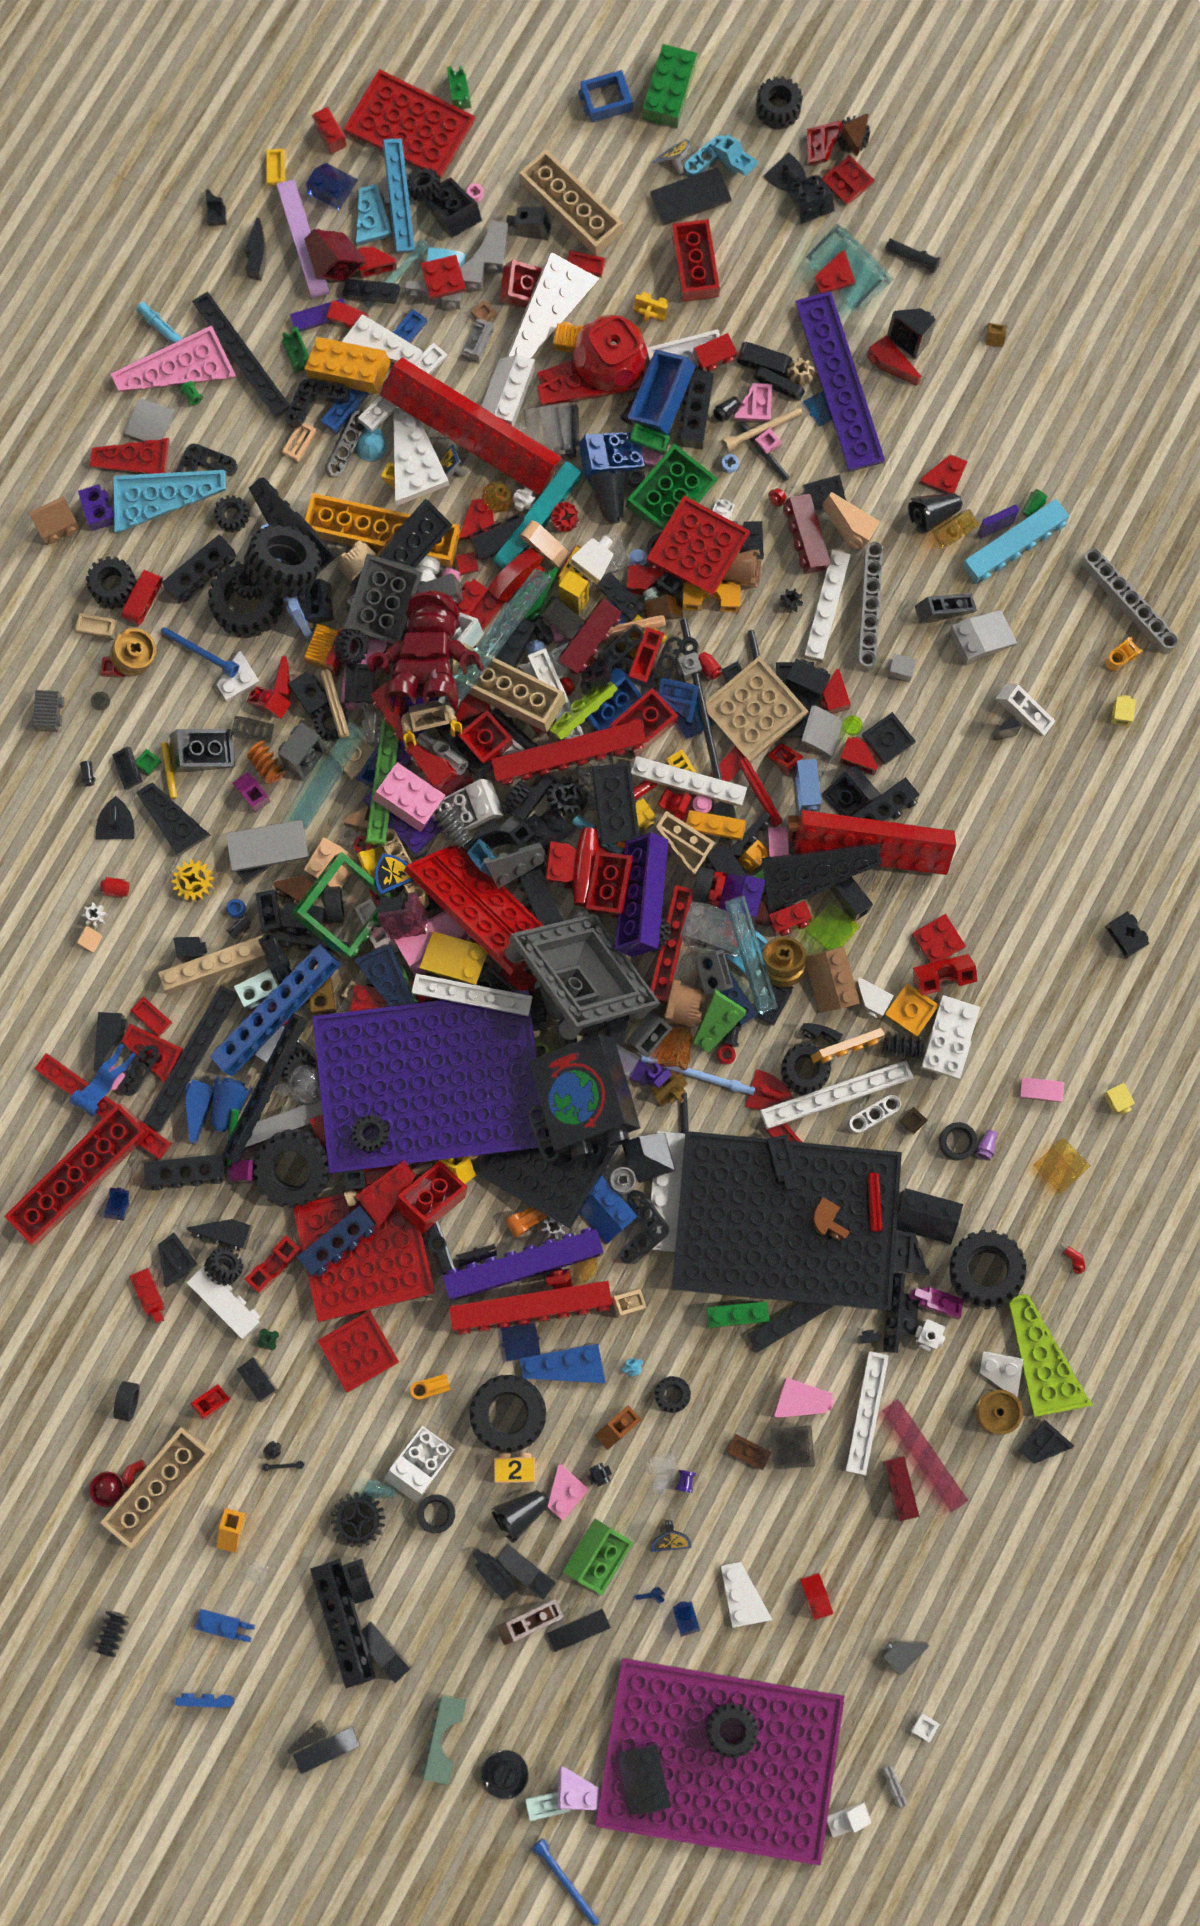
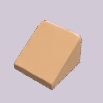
[77,926,102,952]

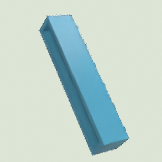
[962,499,1070,584]

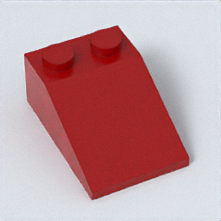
[499,260,542,308]

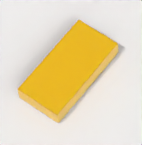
[266,149,286,186]

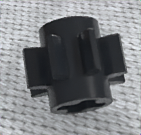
[780,588,803,613]
[587,1463,612,1487]

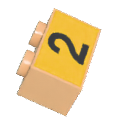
[494,1453,536,1483]

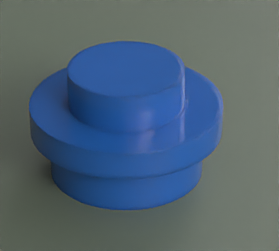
[226,899,246,919]

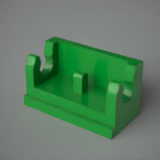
[447,66,471,109]
[282,327,309,374]

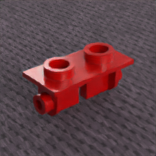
[498,968,537,995]

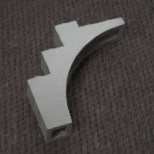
[405,221,509,310]

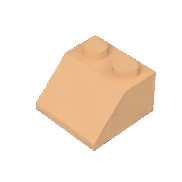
[304,837,359,890]

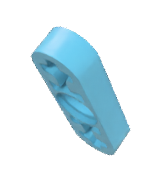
[684,135,724,177]

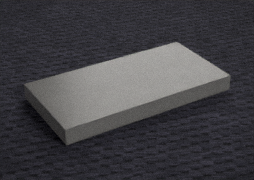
[226,820,309,872]

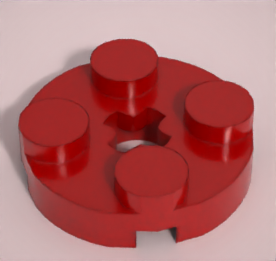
[707,871,727,911]

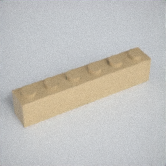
[158,933,270,994]

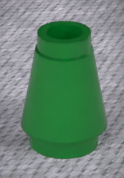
[1022,489,1048,517]

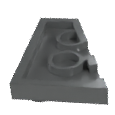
[483,843,547,889]

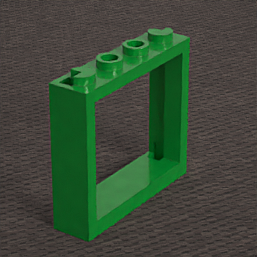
[291,852,394,959]

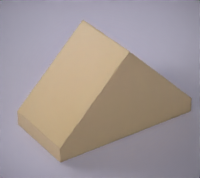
[611,1289,647,1318]

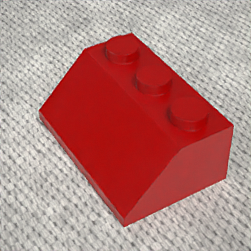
[586,851,633,915]

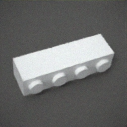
[187,1266,262,1340]

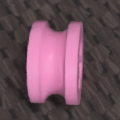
[467,183,483,202]

